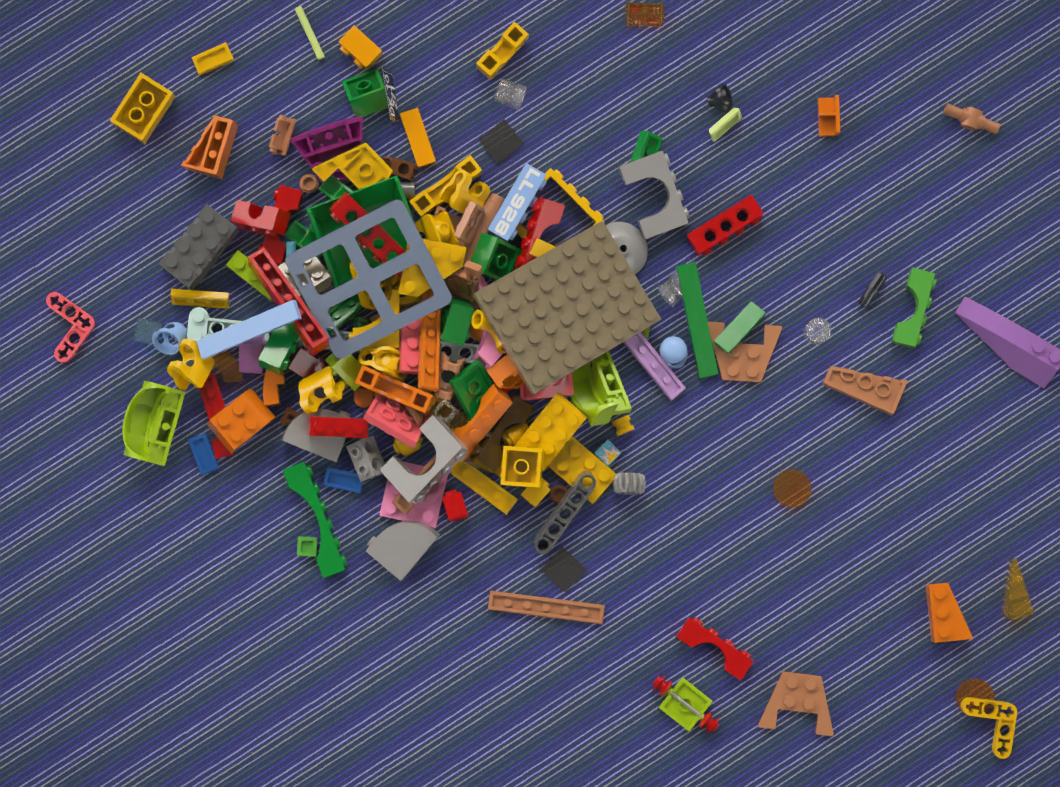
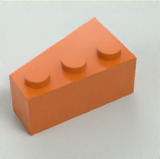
[181,116,238,179]
[486,354,525,389]
[925,583,973,643]

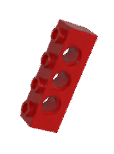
[686,194,764,256]

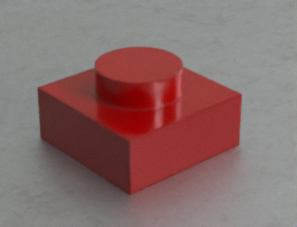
[211,439,235,459]

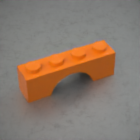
[355,365,436,415]
[453,384,513,461]

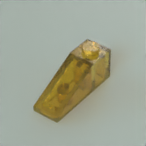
[430,397,470,431]
[1002,558,1034,621]

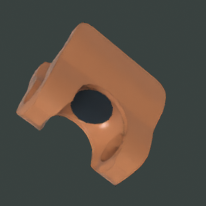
[434,351,466,400]

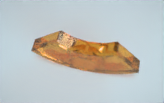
[212,351,244,382]

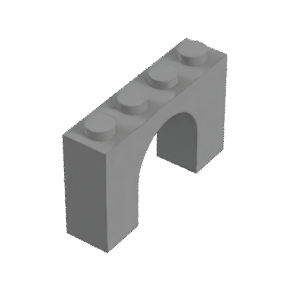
[618,151,690,239]
[380,415,469,504]

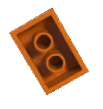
[207,388,276,454]

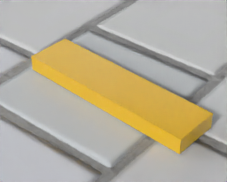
[450,460,518,515]

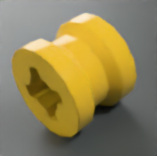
[612,415,635,436]

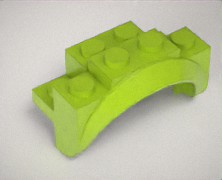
[570,351,632,426]
[122,381,185,466]

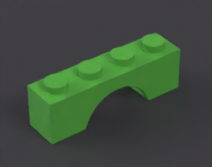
[891,267,937,349]

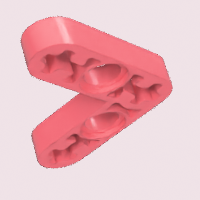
[46,292,96,363]

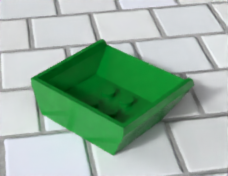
[306,175,415,288]

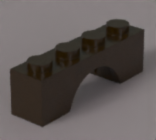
[470,395,534,473]

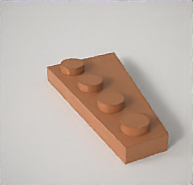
[822,366,908,416]

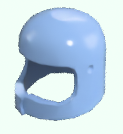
[152,322,187,355]
[659,336,688,368]

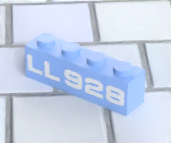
[487,163,547,242]

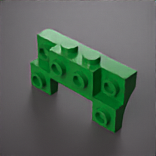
[284,175,353,258]

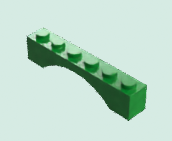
[283,462,348,578]

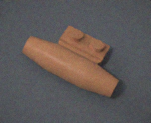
[454,193,505,264]

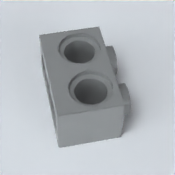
[346,436,385,482]

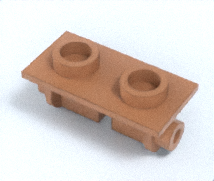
[268,115,296,156]

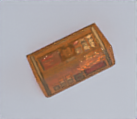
[626,2,664,27]

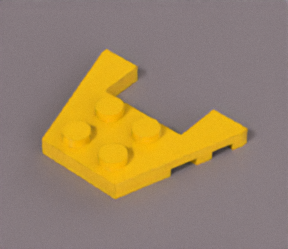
[312,143,393,189]

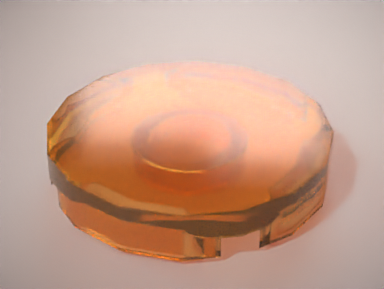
[773,469,811,508]
[955,678,994,717]

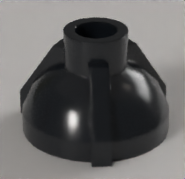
[707,84,733,112]

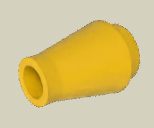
[501,423,529,446]

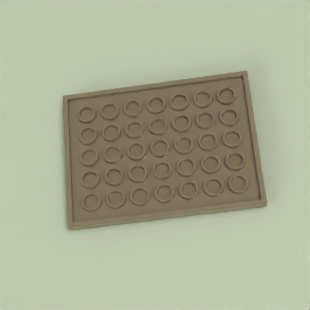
[473,221,662,395]

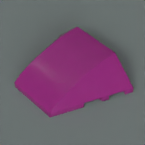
[290,116,363,183]

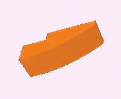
[263,369,286,407]

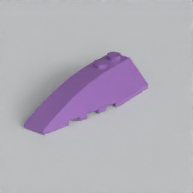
[955,297,1060,389]

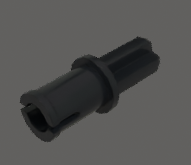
[857,272,887,308]

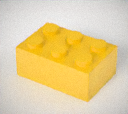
[110,73,176,144]

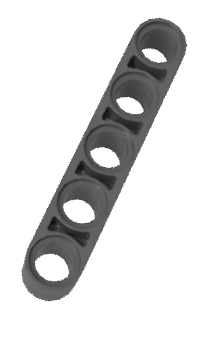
[533,471,596,554]

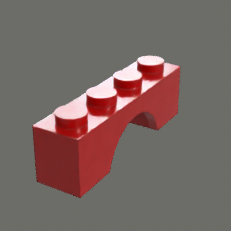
[258,185,304,265]
[515,197,565,270]
[442,489,469,522]
[675,617,754,680]

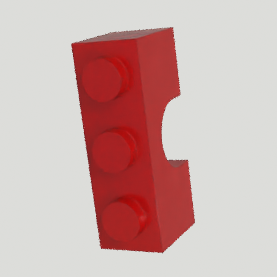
[230,200,291,237]
[308,416,368,438]

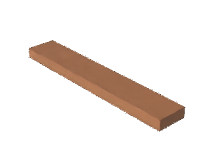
[488,590,605,624]

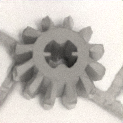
[613,472,646,495]

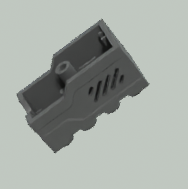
[158,204,240,290]

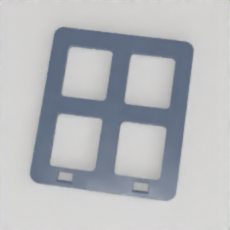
[285,200,452,358]

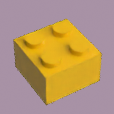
[500,446,544,488]

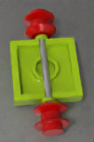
[652,675,719,734]

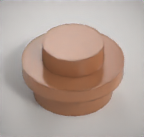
[300,174,319,193]

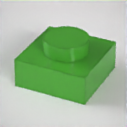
[297,536,318,557]

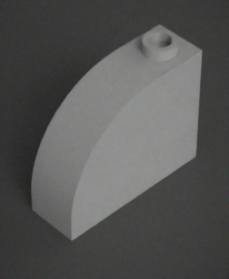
[281,409,350,462]
[366,521,440,581]

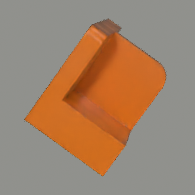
[817,95,840,137]

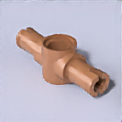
[943,103,1001,134]

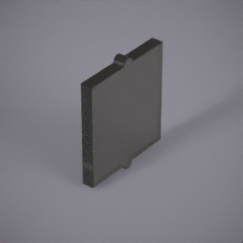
[478,119,524,164]
[541,547,587,593]

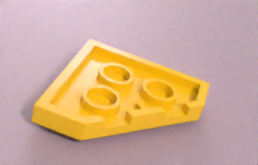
[397,238,466,297]

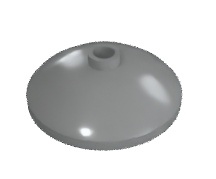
[606,222,648,274]

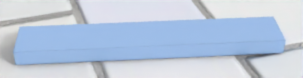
[197,300,302,359]

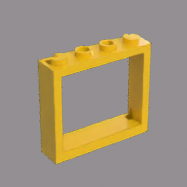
[515,168,604,239]

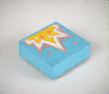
[595,440,621,466]

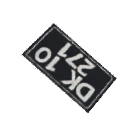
[382,68,401,124]

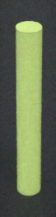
[295,6,325,60]

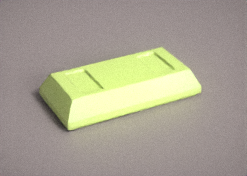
[709,108,742,142]

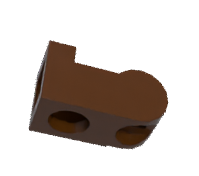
[382,156,418,182]

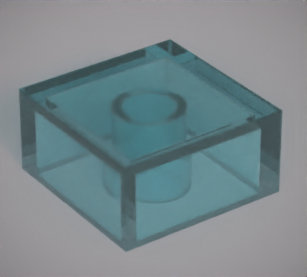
[133,318,163,347]

